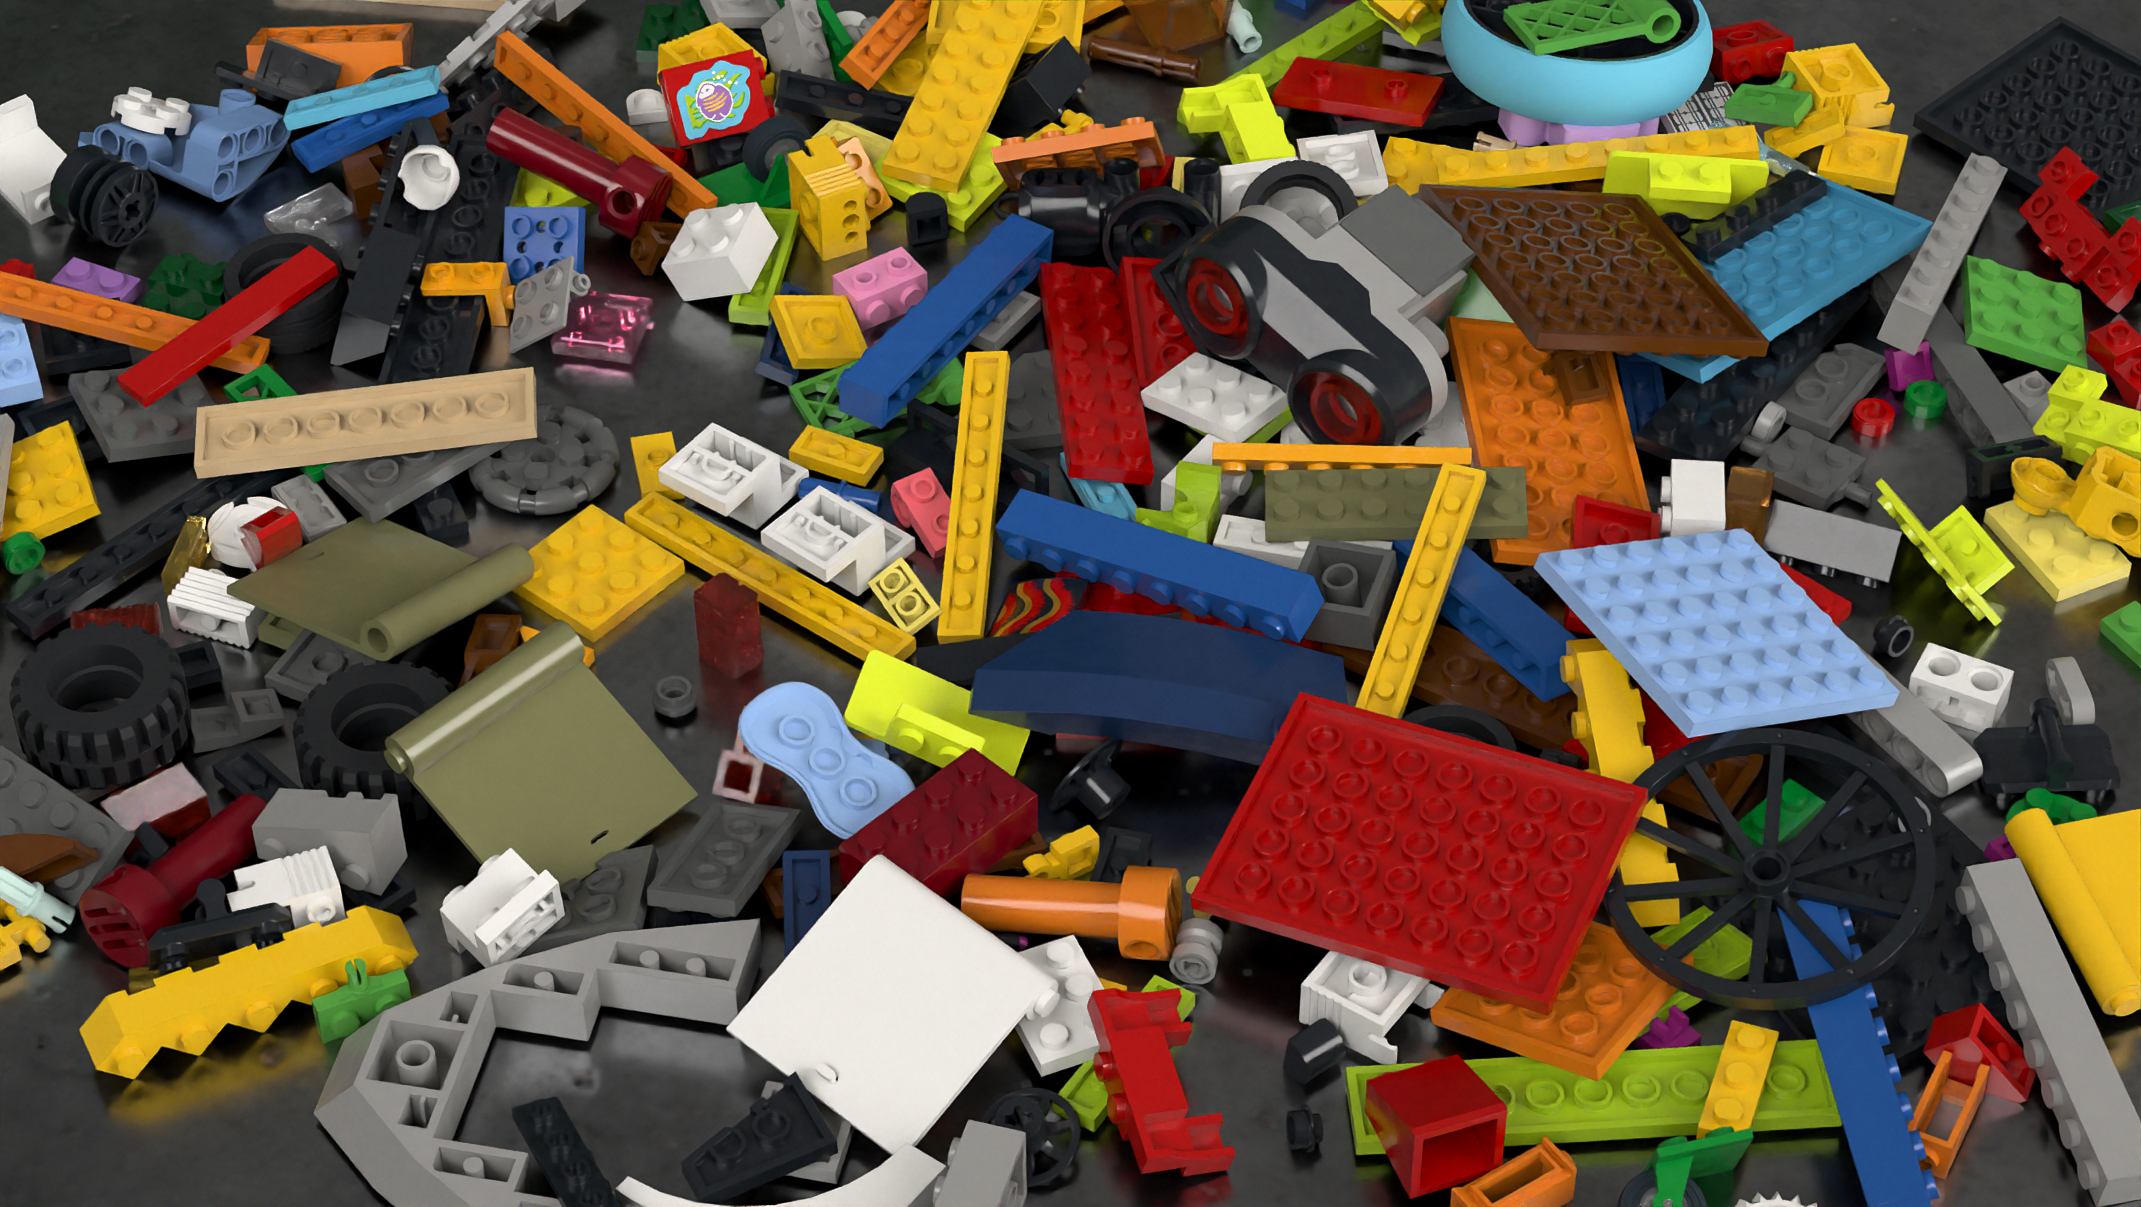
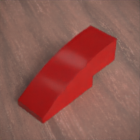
[240,506,302,570]

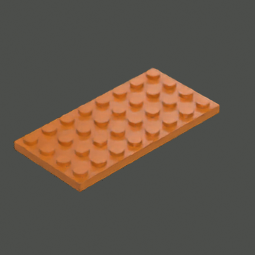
[1445,316,1651,566]

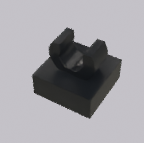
[129,820,178,869]

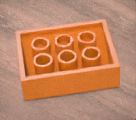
[246,23,414,92]

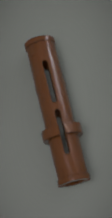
[1087,34,1203,81]

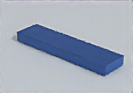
[291,88,450,173]

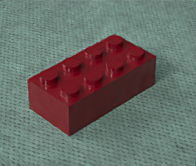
[839,747,1038,901]

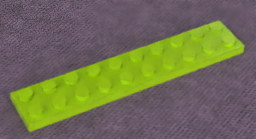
[1345,1039,1842,1155]

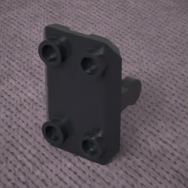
[1972,698,2121,801]
[146,878,292,976]

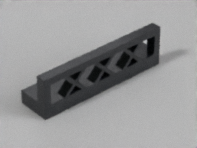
[890,398,1050,515]

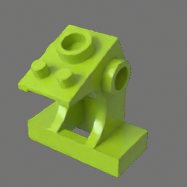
[1135,461,1222,544]

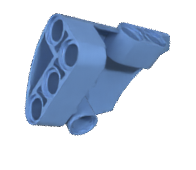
[78,89,292,202]

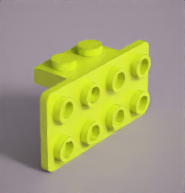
[1601,150,1769,220]
[1875,478,2015,626]
[843,650,1031,777]

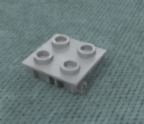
[509,256,591,354]

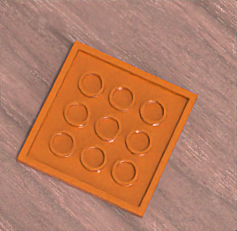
[992,117,1166,191]
[1430,921,1694,1081]

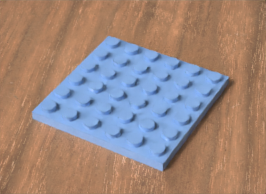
[1534,528,1900,738]

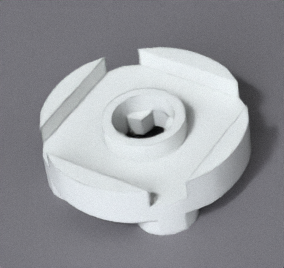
[111,87,192,135]
[207,497,287,572]

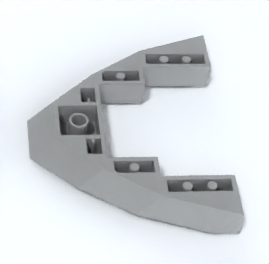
[314,919,763,1207]

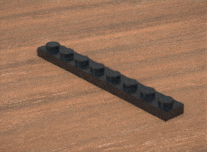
[4,467,300,640]

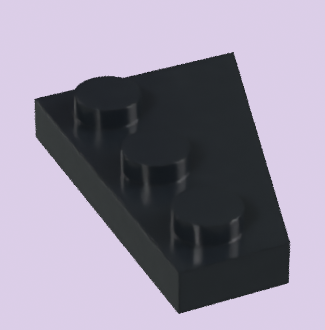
[681,1071,838,1205]

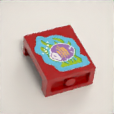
[658,49,775,149]

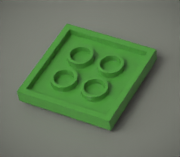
[1960,255,2088,373]

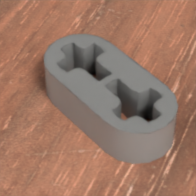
[2045,656,2095,725]

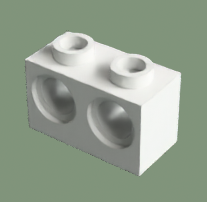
[1908,642,2014,733]

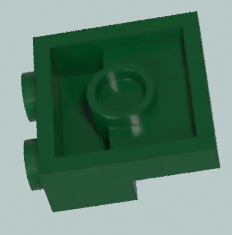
[636,0,711,63]
[139,253,228,321]

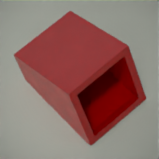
[1365,1054,1508,1199]

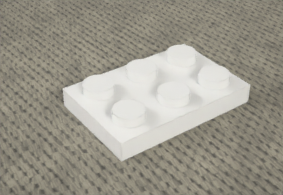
[1297,130,1388,199]
[1141,352,1289,443]
[1015,934,1104,1077]

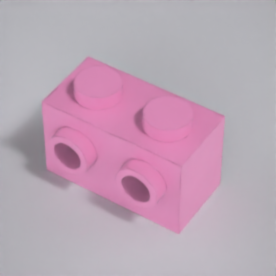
[832,246,928,332]

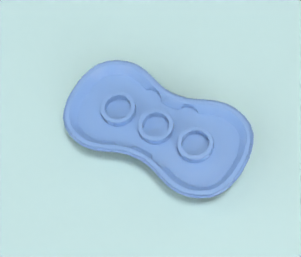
[738,681,915,840]

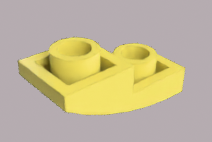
[868,556,942,635]

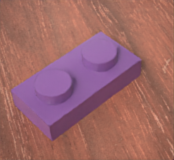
[51,257,143,304]

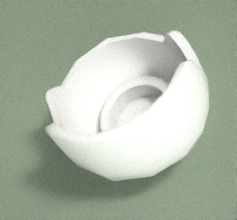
[398,145,460,211]

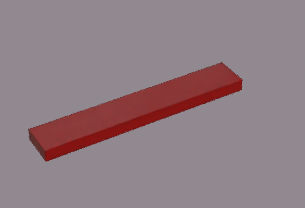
[117,245,339,408]

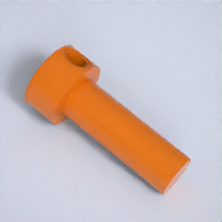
[961,865,1183,961]

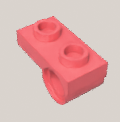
[890,467,951,559]

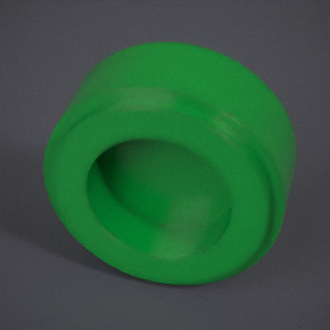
[1904,380,1948,419]
[0,532,45,574]

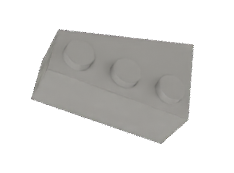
[252,788,407,896]

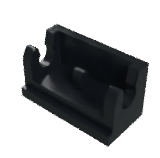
[1965,435,2063,499]

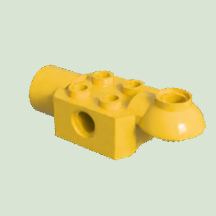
[2011,446,2141,558]

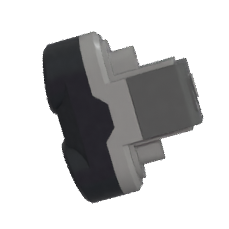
[1175,184,1476,446]

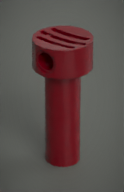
[486,107,673,241]
[79,793,267,968]

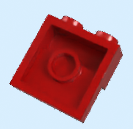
[1709,19,1794,84]

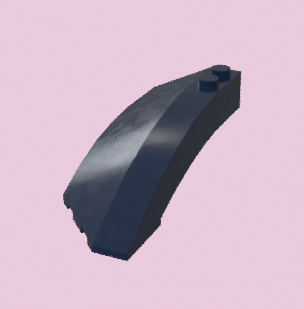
[967,610,1348,766]

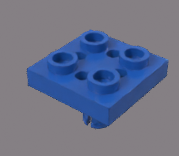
[503,207,585,286]

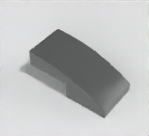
[187,688,285,753]

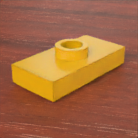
[630,432,685,500]

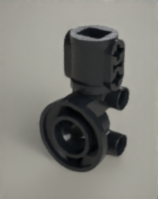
[1019,158,1221,276]

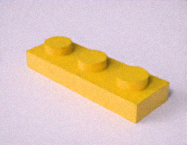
[1696,1020,1779,1140]

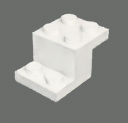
[1220,156,1349,230]
[658,422,809,530]
[761,485,915,596]
[439,847,565,968]

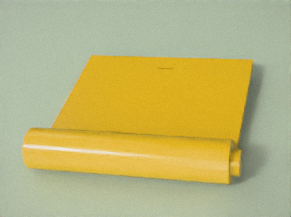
[2004,808,2141,1016]

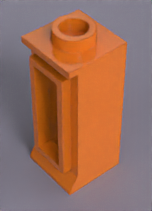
[1907,1050,1990,1180]
[1450,1136,1577,1207]

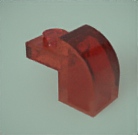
[712,705,783,804]

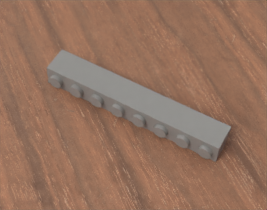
[1876,153,2008,356]
[1955,858,2141,1207]

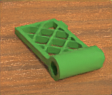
[1503,0,1681,56]
[788,356,964,439]

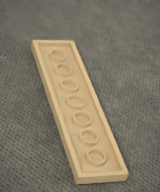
[194,367,537,479]

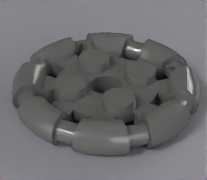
[467,404,620,516]

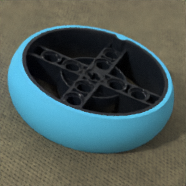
[1441,0,1713,126]

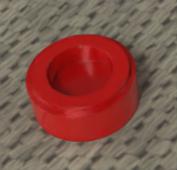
[1851,398,1895,437]

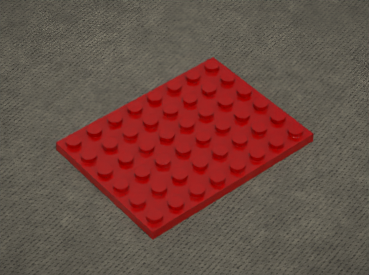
[1190,692,1648,1015]

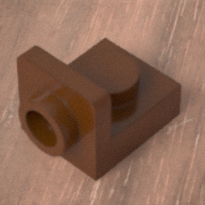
[630,221,683,276]
[1541,349,1609,406]

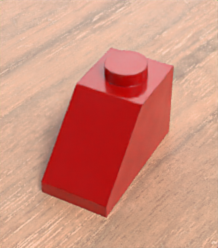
[1923,1002,2036,1103]

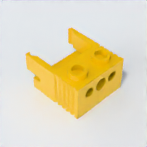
[657,22,775,96]
[1780,43,1895,128]
[788,134,871,262]

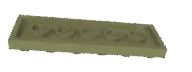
[1265,466,1528,542]

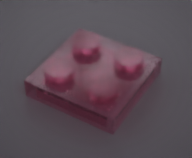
[551,290,653,364]

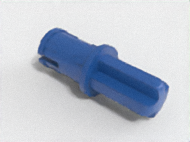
[798,477,885,517]

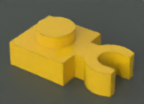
[1023,825,1099,880]

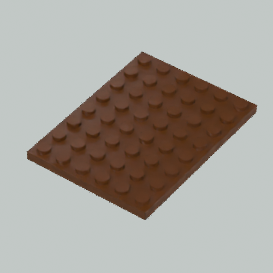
[1417,184,1770,360]

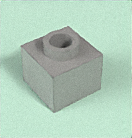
[2002,370,2052,428]

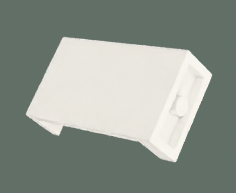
[0,94,67,225]

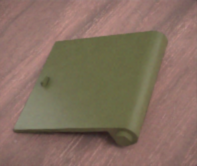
[227,516,534,661]
[384,619,698,887]

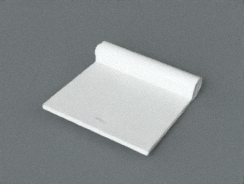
[726,854,1060,1155]

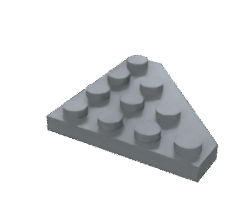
[438,0,555,95]

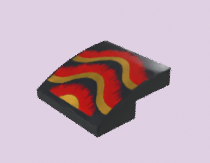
[986,577,1091,638]

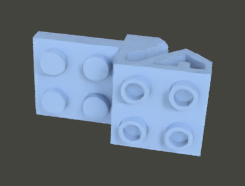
[0,313,44,408]

